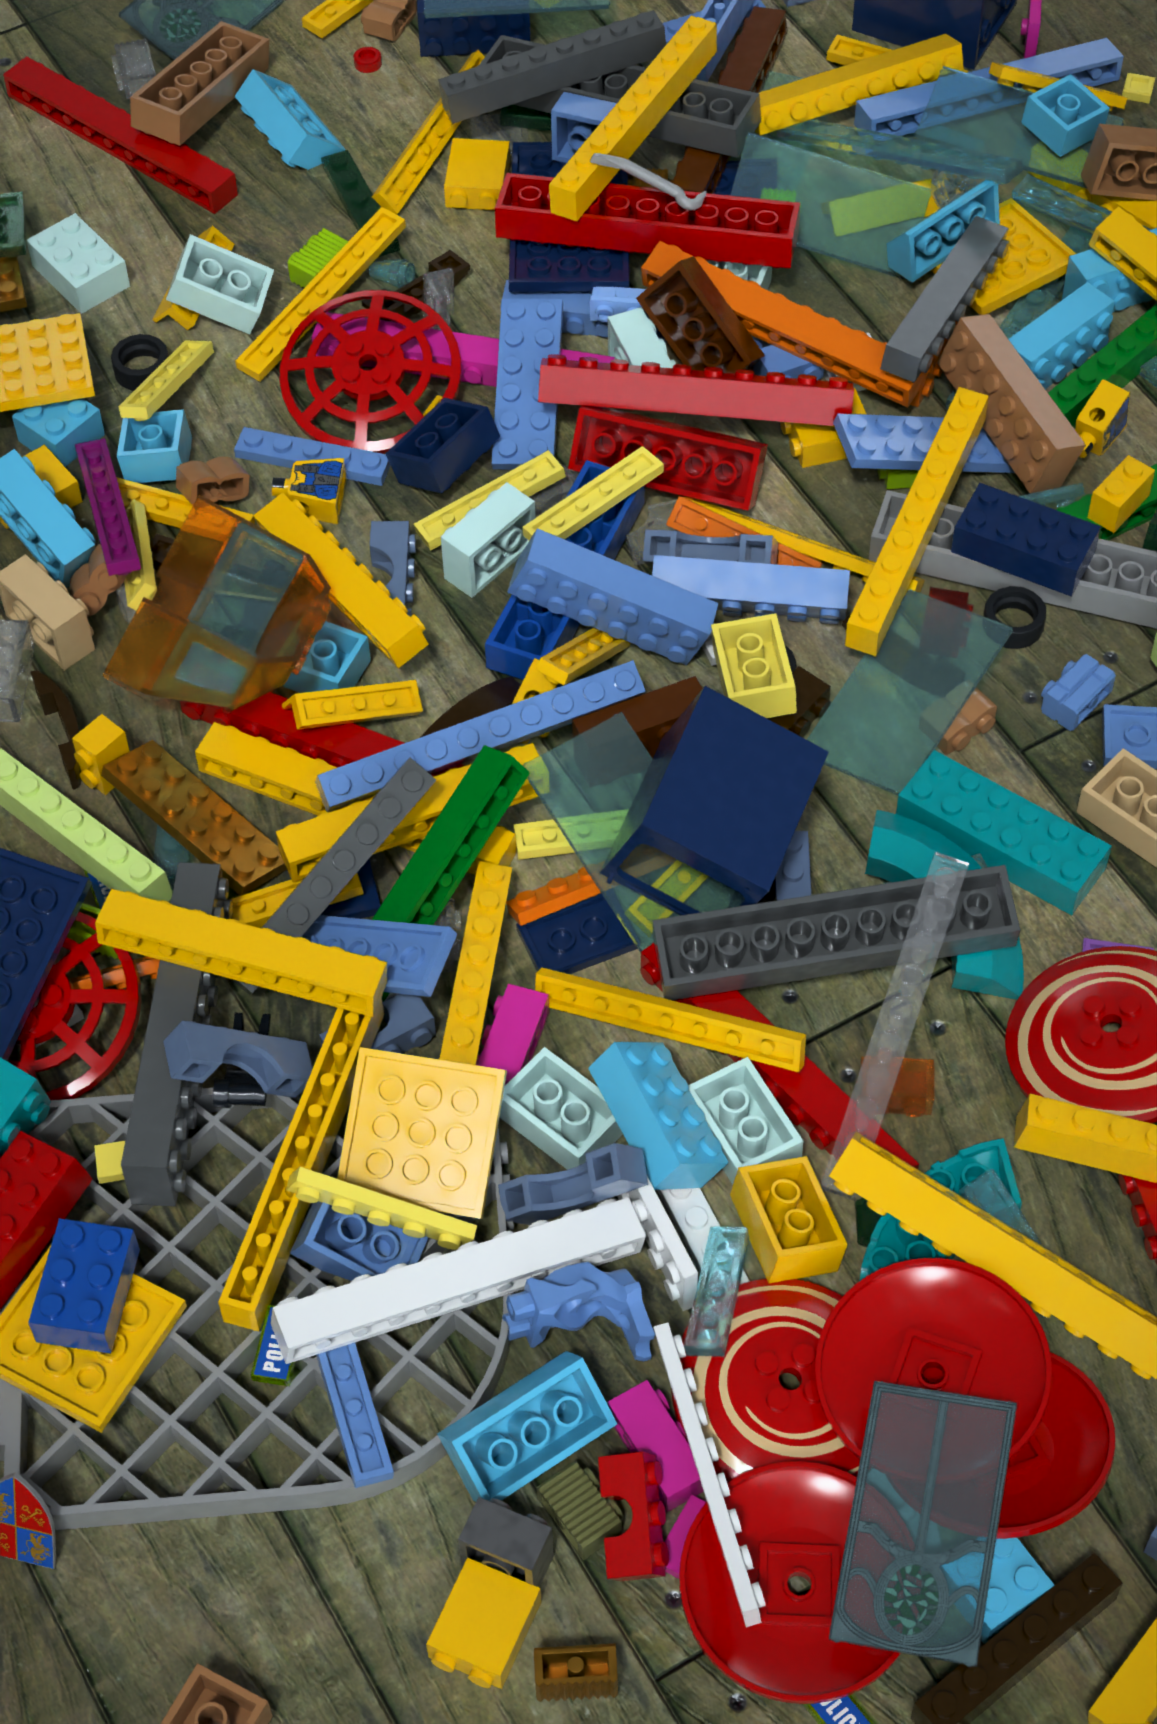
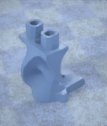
[502,1262,655,1362]

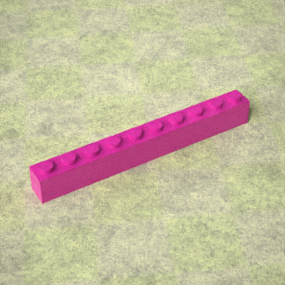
[312,312,615,387]

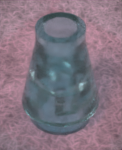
[369,259,415,288]

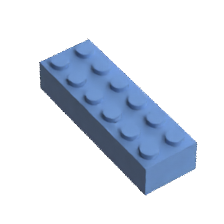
[507,528,719,665]
[652,555,850,624]

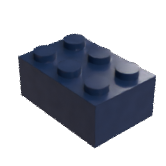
[385,398,500,493]

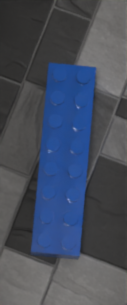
[485,460,645,680]

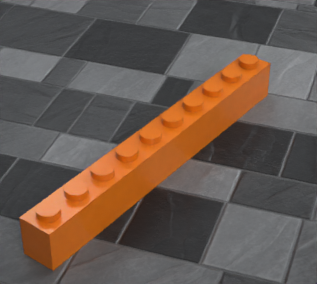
[641,241,926,408]

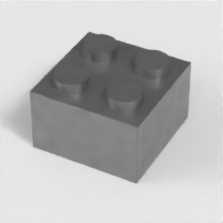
[458,1497,554,1587]

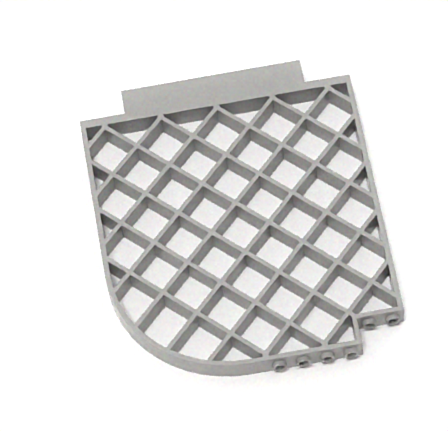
[0,1087,514,1530]

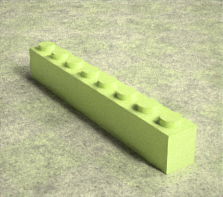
[0,748,173,902]

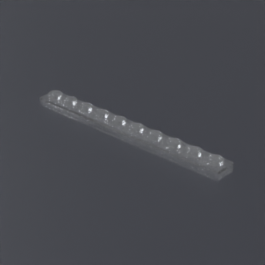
[821,852,970,1201]

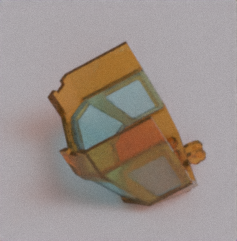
[102,494,332,714]

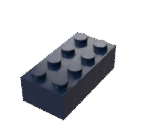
[417,0,530,57]
[951,483,1101,597]

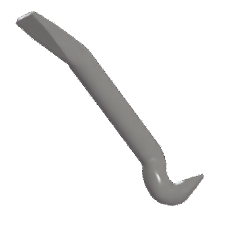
[590,153,707,211]

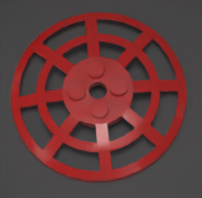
[279,290,462,454]
[7,912,142,1100]

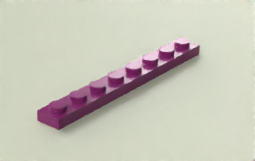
[75,438,141,576]

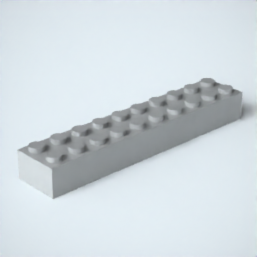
[868,490,1157,629]

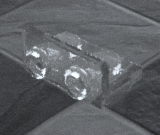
[423,268,454,330]

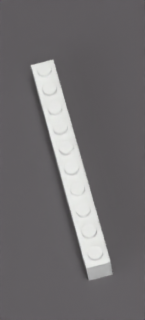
[271,1197,646,1364]

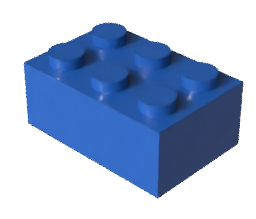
[28,1218,140,1354]

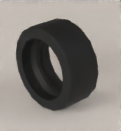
[111,334,169,391]
[983,586,1046,649]

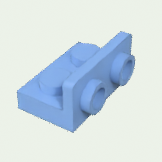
[589,287,650,322]

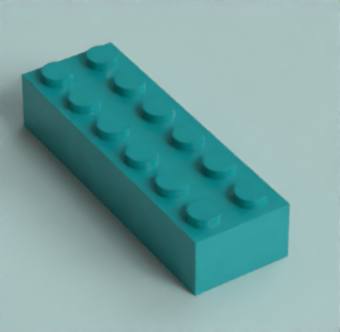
[896,750,1112,916]

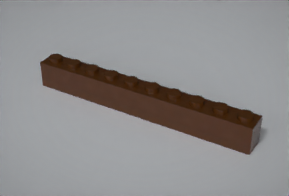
[670,6,787,194]

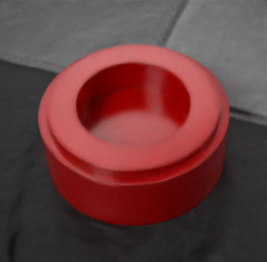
[353,47,382,73]

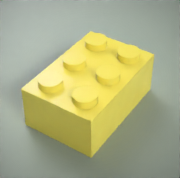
[711,613,797,718]

